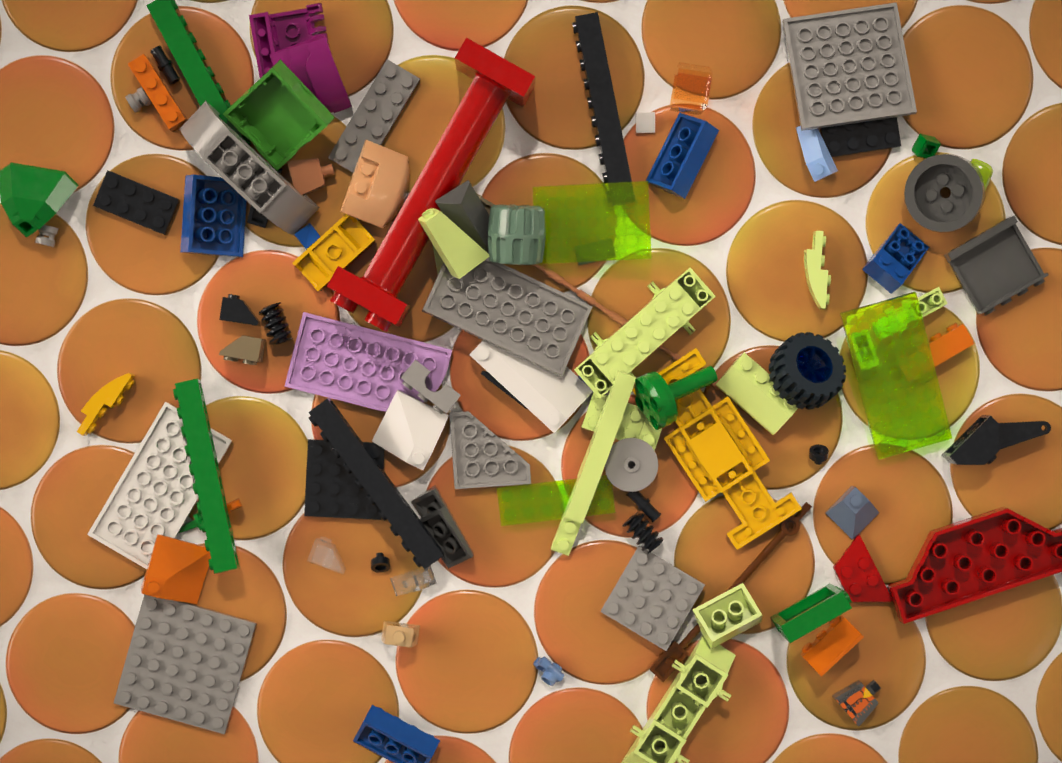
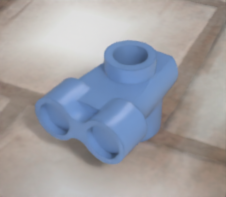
[533,656,564,686]

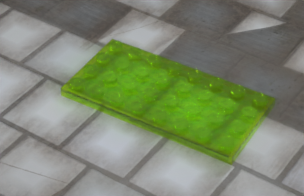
[840,292,952,460]

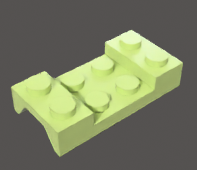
[581,392,662,451]

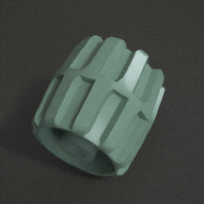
[487,204,546,265]

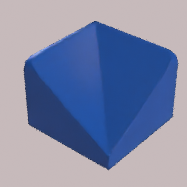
[294,223,321,250]

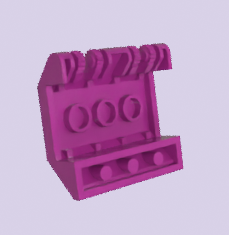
[249,3,330,78]

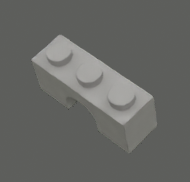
[401,360,461,414]

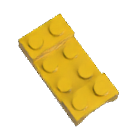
[292,214,376,292]

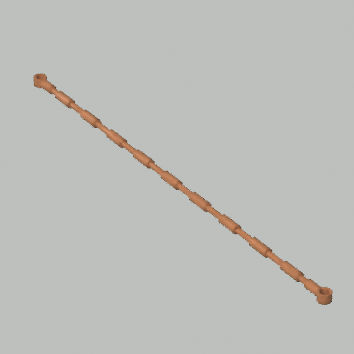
[533,264,783,430]

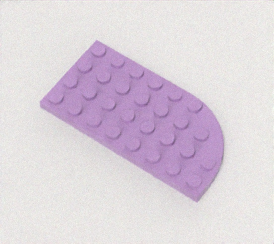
[284,312,452,411]

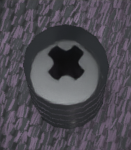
[259,302,293,345]
[622,512,664,554]

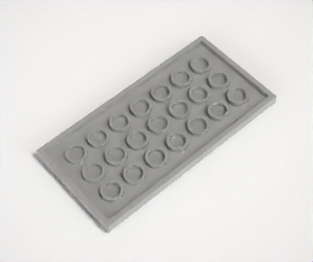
[422,257,592,376]

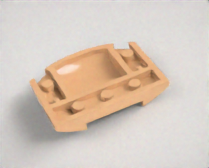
[340,140,410,228]

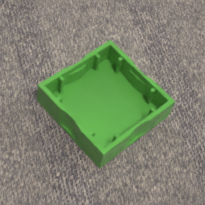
[223,59,335,170]

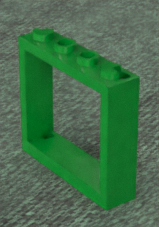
[771,583,852,643]

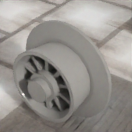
[605,438,658,492]

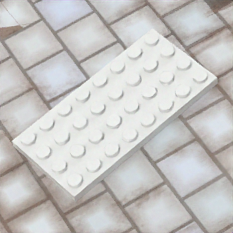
[87,402,233,569]

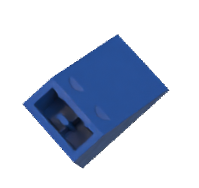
[862,223,929,294]

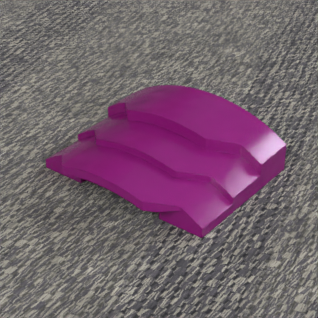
[269,34,352,113]

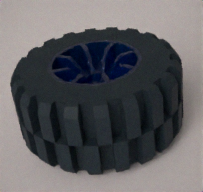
[768,332,846,410]

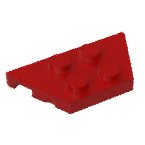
[833,534,893,602]

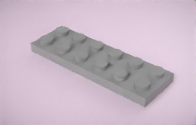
[328,59,420,173]

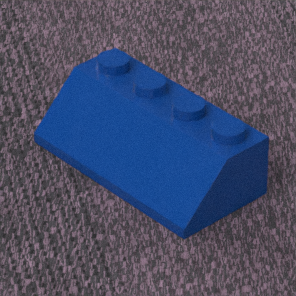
[646,112,719,199]
[353,705,440,763]

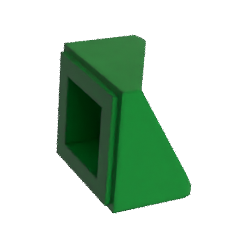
[912,133,941,159]

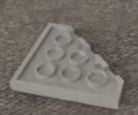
[449,411,531,489]

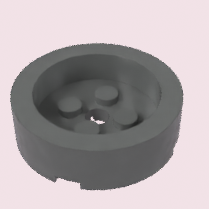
[904,154,985,232]

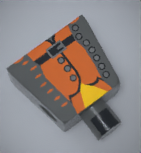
[833,680,881,727]

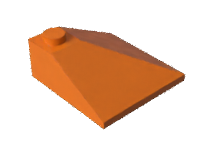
[141,534,211,604]

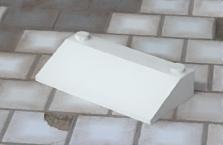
[470,340,593,433]

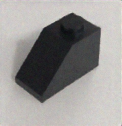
[219,294,260,326]

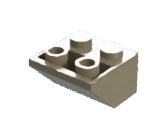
[219,335,266,365]

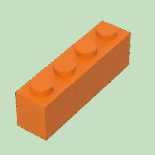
[128,54,188,132]
[894,323,975,382]

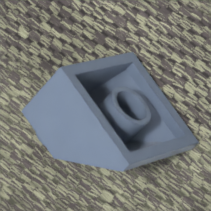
[825,486,879,540]

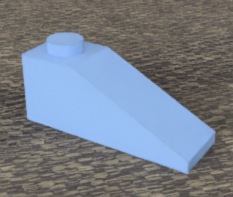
[796,126,838,182]

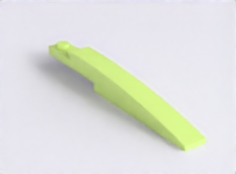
[551,370,636,556]

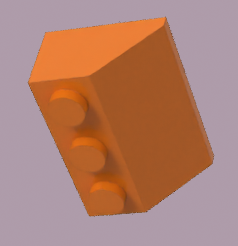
[800,616,864,677]

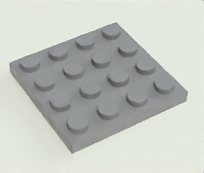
[600,546,705,651]

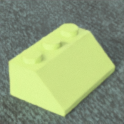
[693,583,763,649]

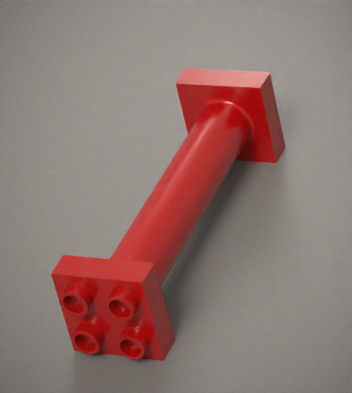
[327,37,535,332]

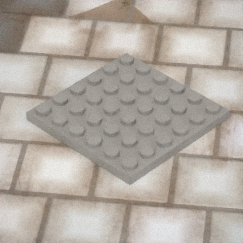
[782,2,917,131]
[114,594,256,734]

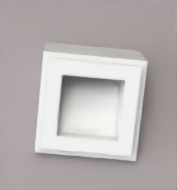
[635,112,655,133]

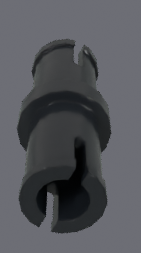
[150,46,180,85]
[626,491,661,522]

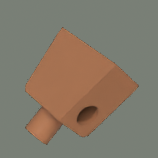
[287,158,335,196]

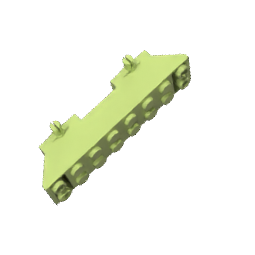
[574,268,716,399]
[621,635,736,763]

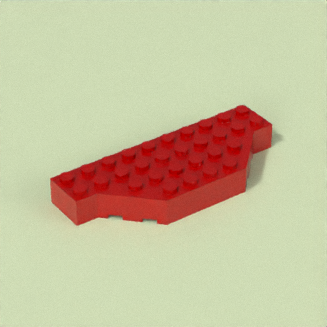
[888,507,1062,624]

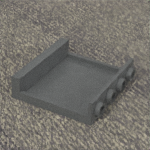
[944,216,1048,315]

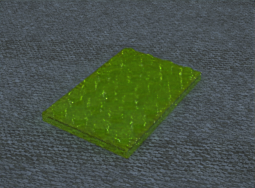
[533,181,652,264]

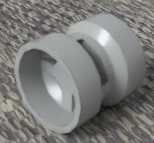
[125,87,152,113]
[35,225,59,247]

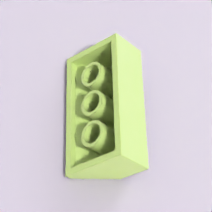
[715,352,798,435]

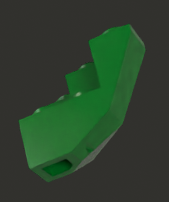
[0,162,79,238]

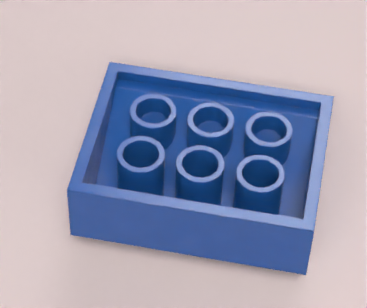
[180,174,247,257]

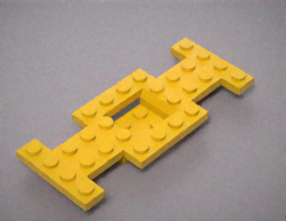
[632,348,802,550]

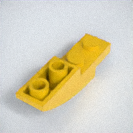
[77,373,135,436]

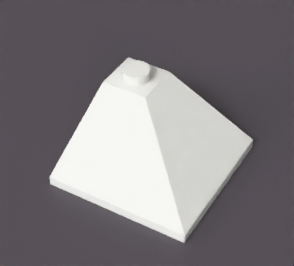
[372,390,449,470]

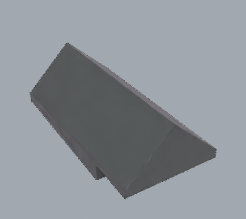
[435,180,490,253]
[411,485,474,568]

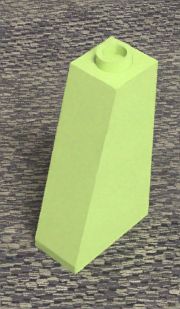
[418,208,490,279]

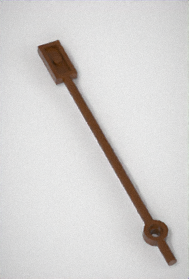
[649,502,812,682]

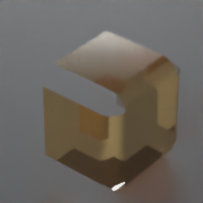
[670,62,713,115]

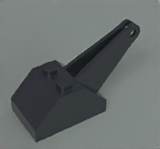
[942,415,1051,465]

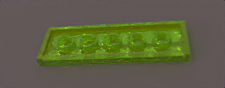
[497,475,615,526]

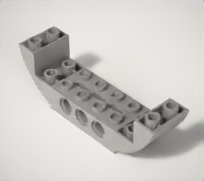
[180,101,320,236]

